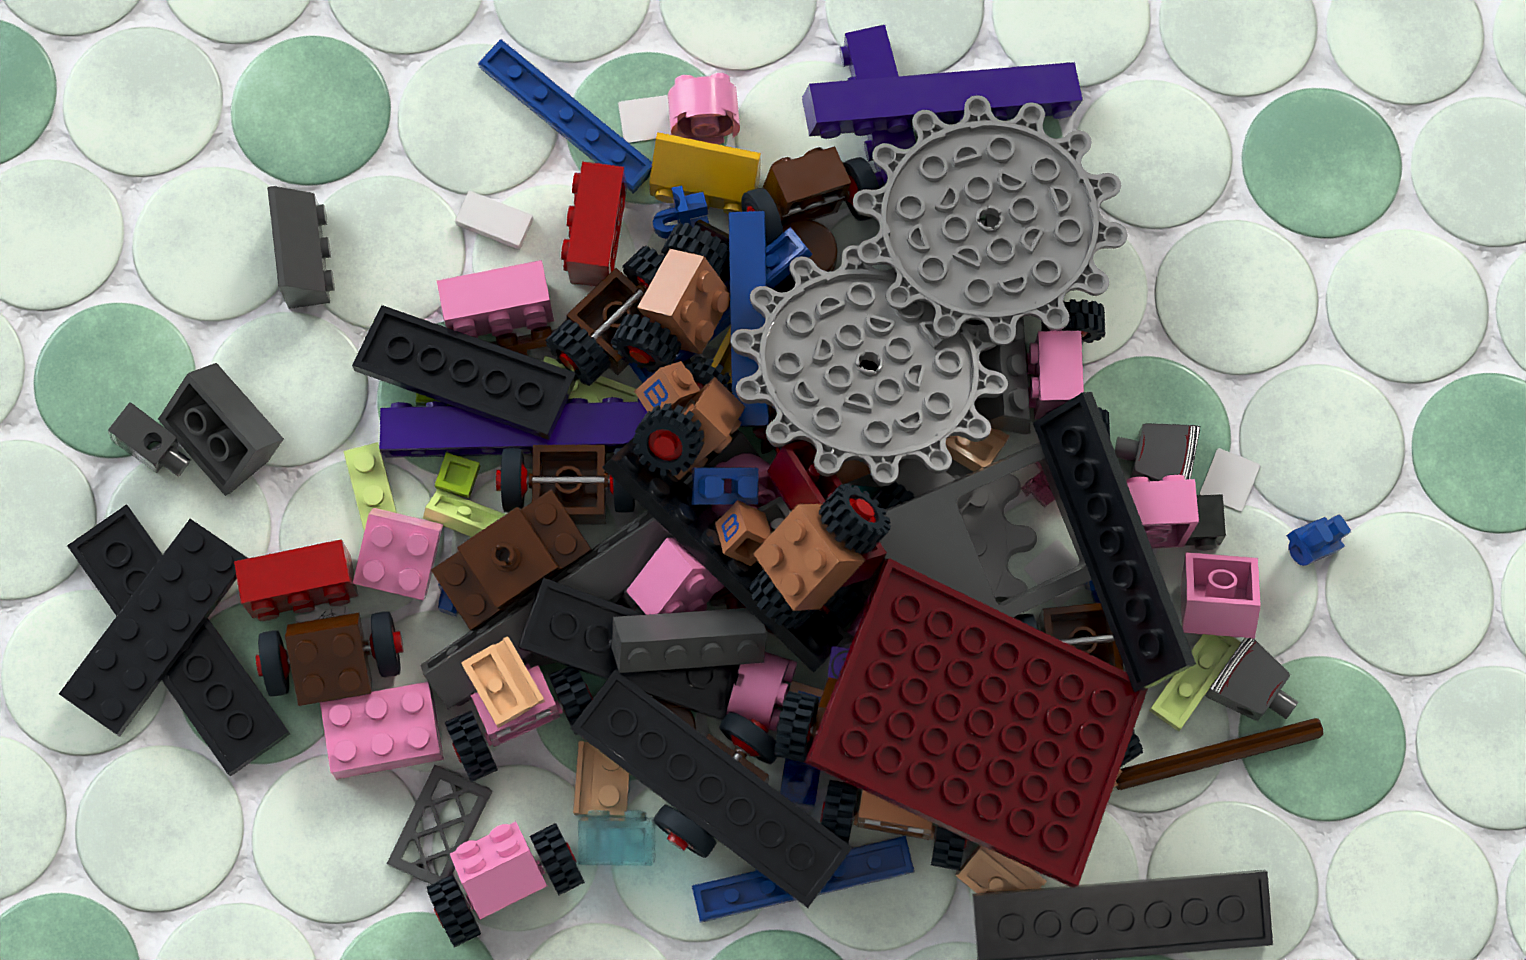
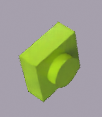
[434,453,481,499]

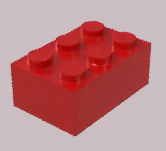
[561,161,627,287]
[234,539,358,621]

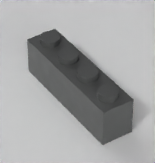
[611,608,767,673]

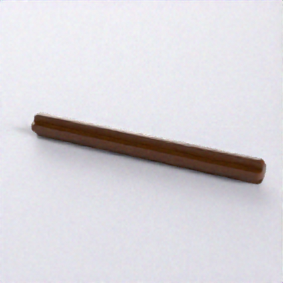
[1116,718,1324,790]

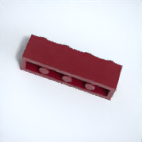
[767,440,887,587]

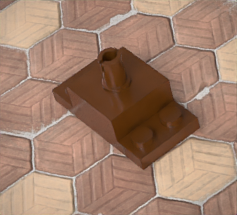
[431,489,592,631]

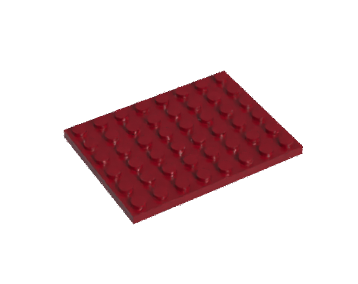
[805,558,1148,888]

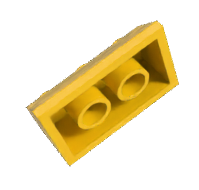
[649,132,761,215]

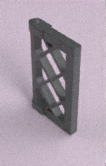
[387,765,493,885]

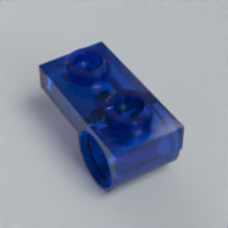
[780,738,820,807]

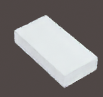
[455,190,534,250]

